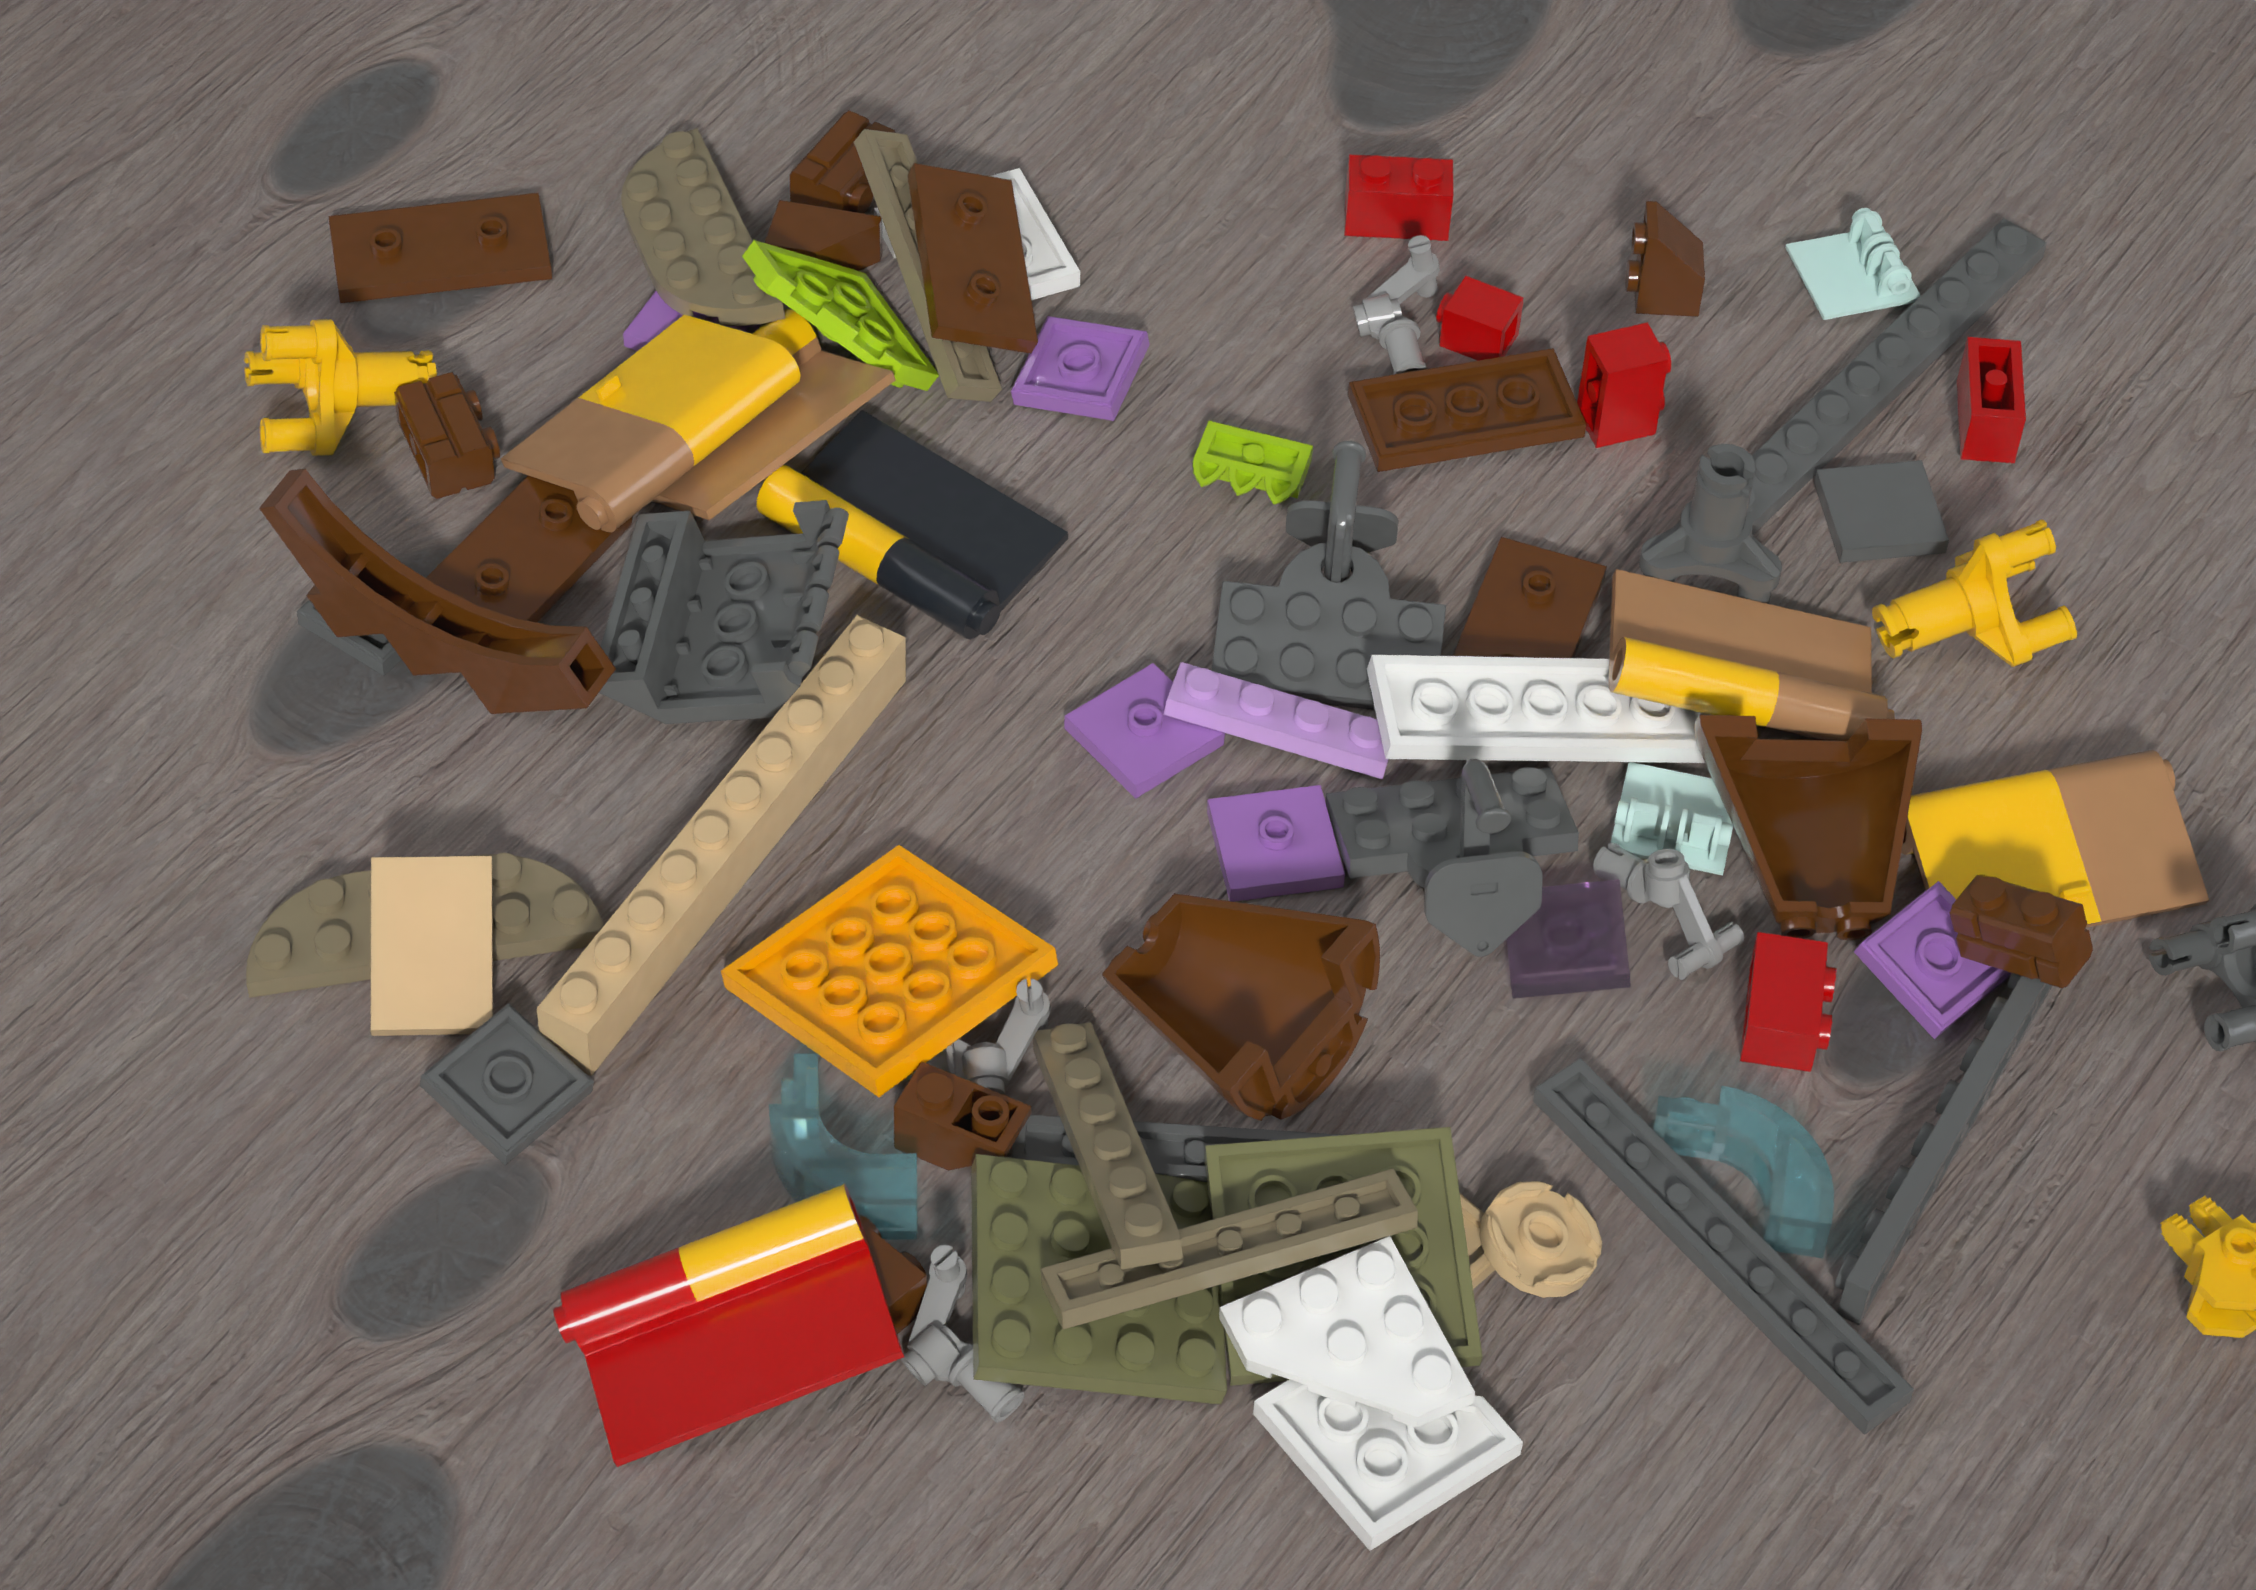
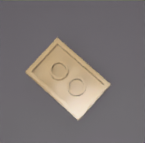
[371,856,493,1036]

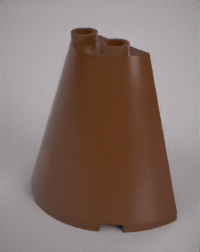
[1695,715,1922,940]
[1102,893,1380,1121]

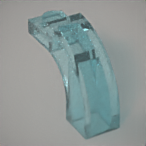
[769,1054,917,1240]
[1652,1086,1834,1259]

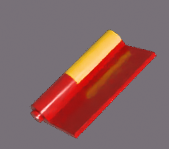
[553,1184,904,1467]

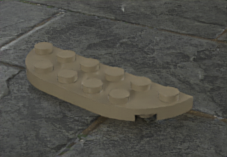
[621,128,785,326]
[246,853,603,998]

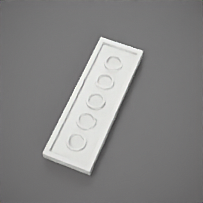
[1367,655,1709,763]

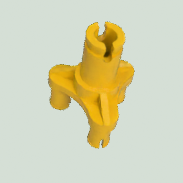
[244,319,437,456]
[1872,519,2077,667]

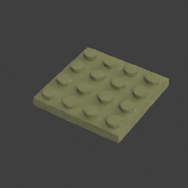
[1204,1127,1482,1386]
[971,1154,1227,1405]

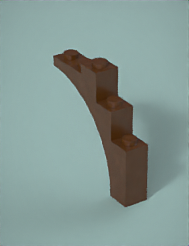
[259,469,616,714]

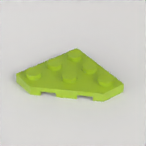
[742,240,939,391]

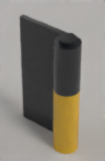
[756,410,1068,640]

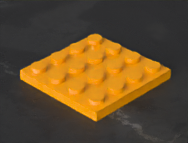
[721,845,1058,1097]

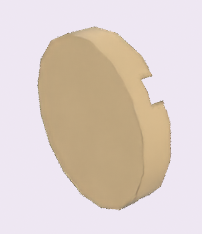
[1479,1181,1602,1298]

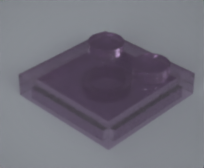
[1507,879,1631,999]

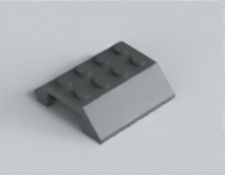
[599,500,849,724]

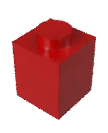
[1436,276,1524,361]

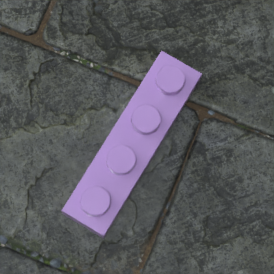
[1163,662,1389,779]

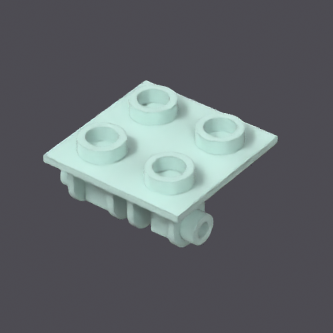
[1785,208,1921,320]
[1611,762,1733,876]

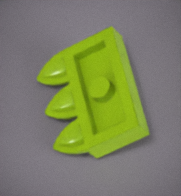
[1193,421,1313,505]

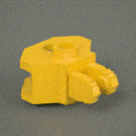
[2160,1196,2256,1338]

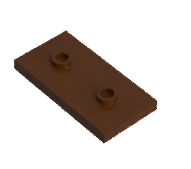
[908,163,1038,354]
[328,193,552,303]
[1348,348,1586,472]
[426,476,633,622]
[1453,537,1607,658]

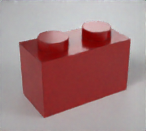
[1344,154,1454,241]
[1577,322,1671,448]
[1957,337,2026,463]
[1740,932,1837,1072]

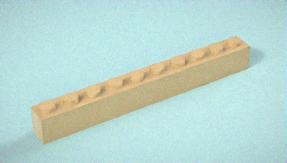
[537,615,906,1076]

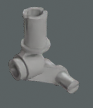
[1353,235,1440,375]
[1593,843,1744,980]
[899,979,1051,1095]
[901,1245,1025,1423]

